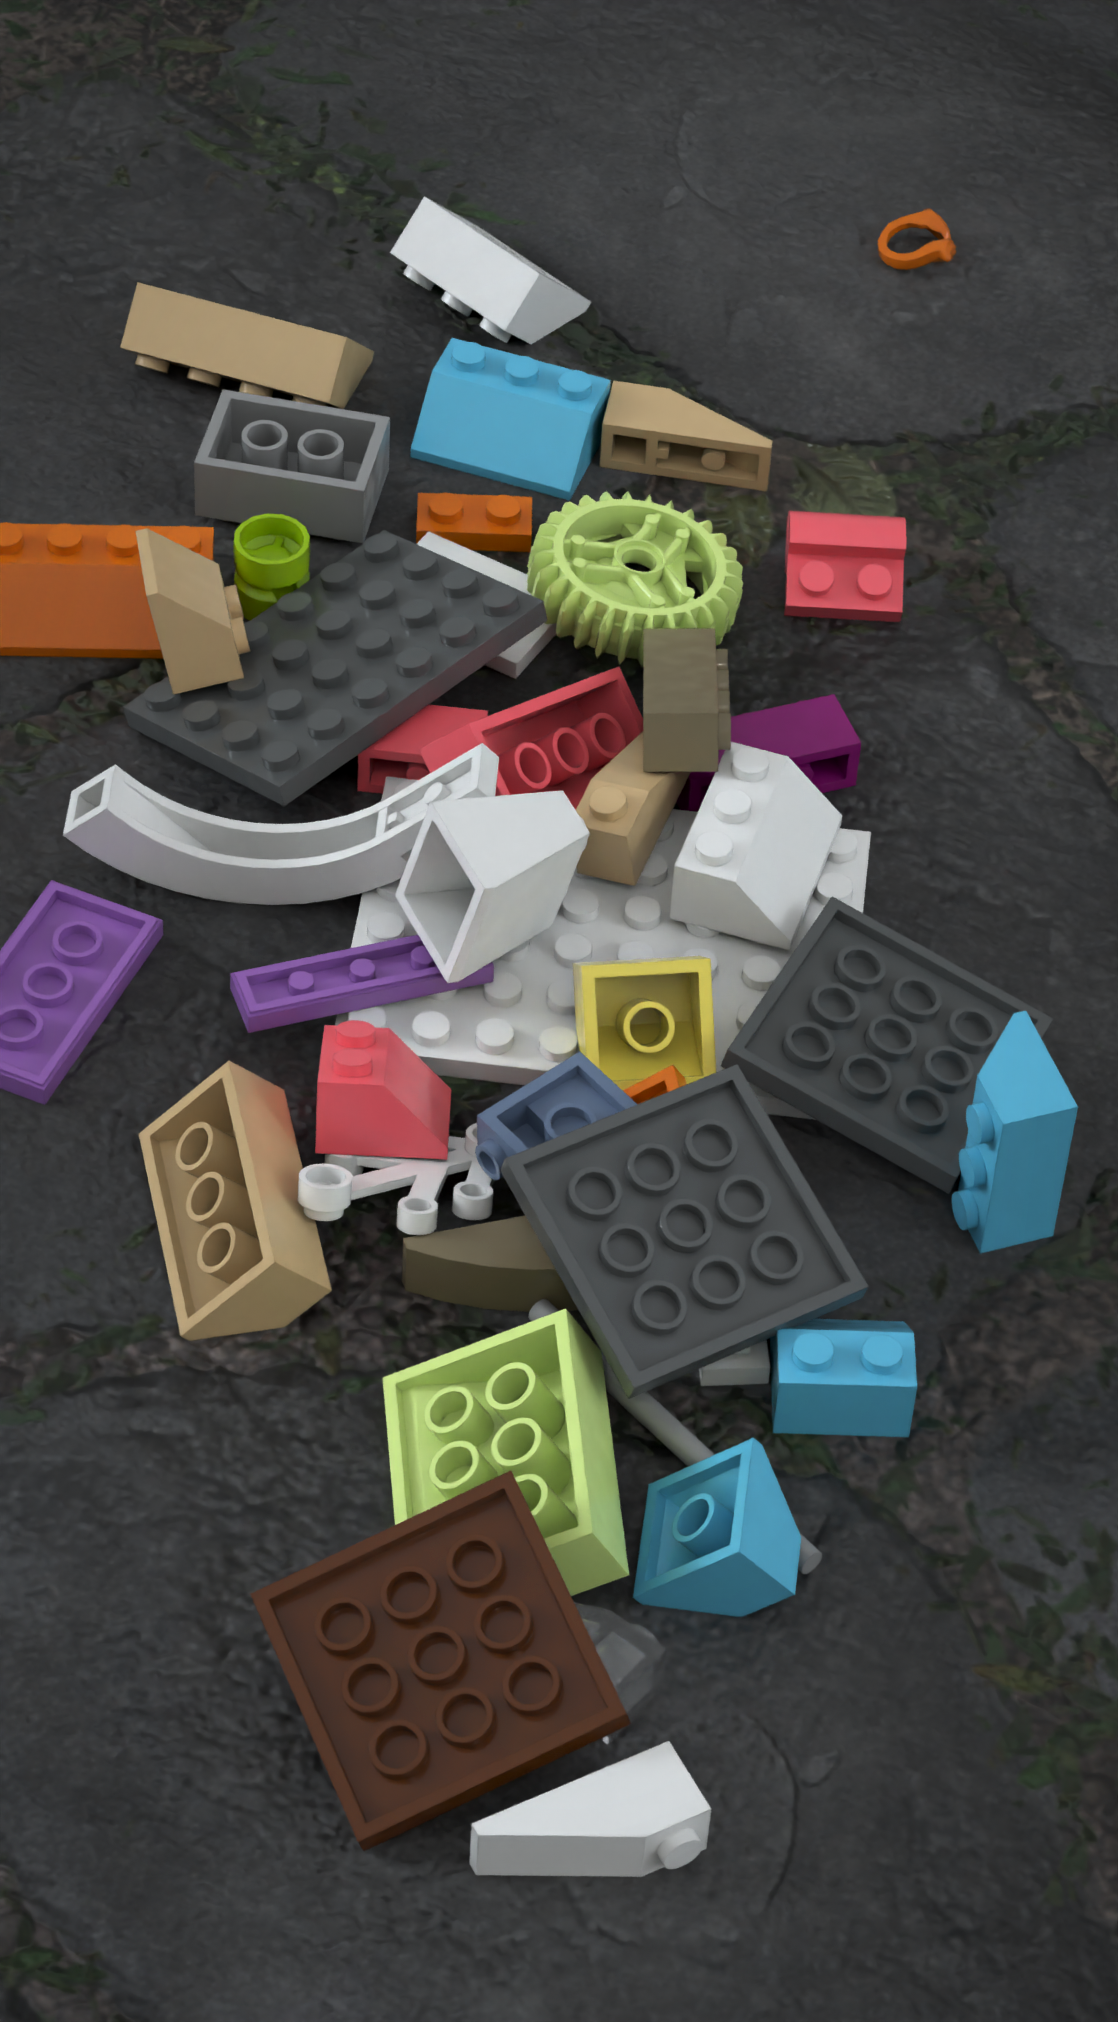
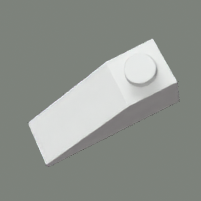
[469,1741,711,1877]

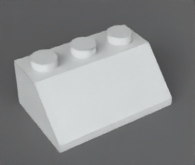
[390,196,591,344]
[670,742,842,950]

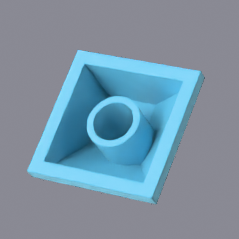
[633,1438,801,1617]

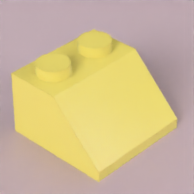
[572,956,716,1091]

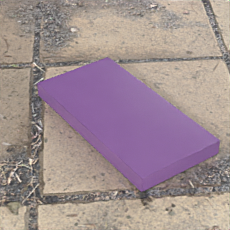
[0,880,163,1105]

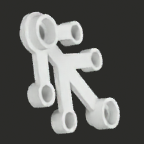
[298,1123,494,1235]

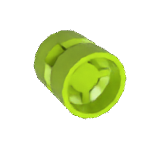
[233,513,310,621]

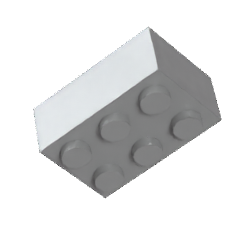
[194,389,390,543]

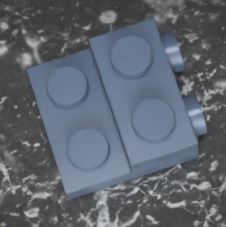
[475,1051,638,1180]

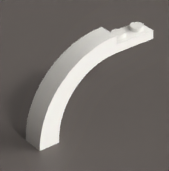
[63,743,499,905]

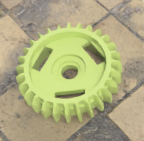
[527,491,743,667]

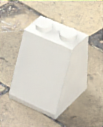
[395,790,590,983]

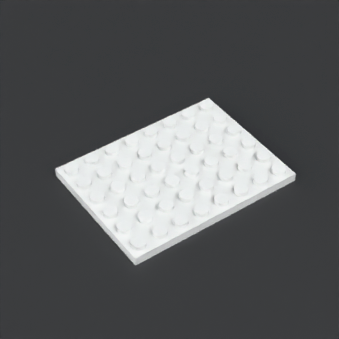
[335,776,871,1120]

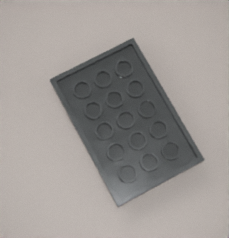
[123,530,548,806]

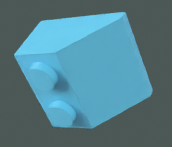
[770,1319,917,1437]

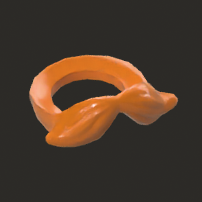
[877,208,956,270]

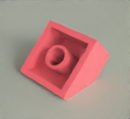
[315,1020,452,1160]

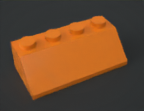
[0,522,215,659]

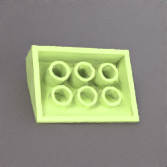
[383,1309,629,1596]

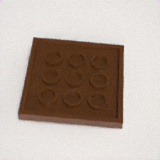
[250,1471,631,1851]

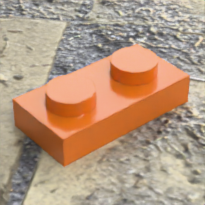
[416,493,532,552]

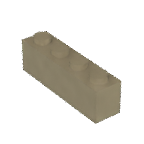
[643,628,731,772]

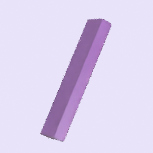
[230,935,494,1033]

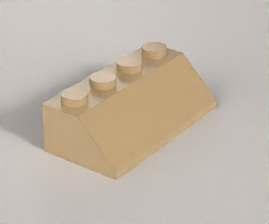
[120,282,374,409]
[139,1061,332,1341]

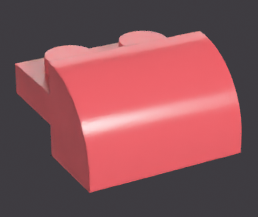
[784,510,906,622]

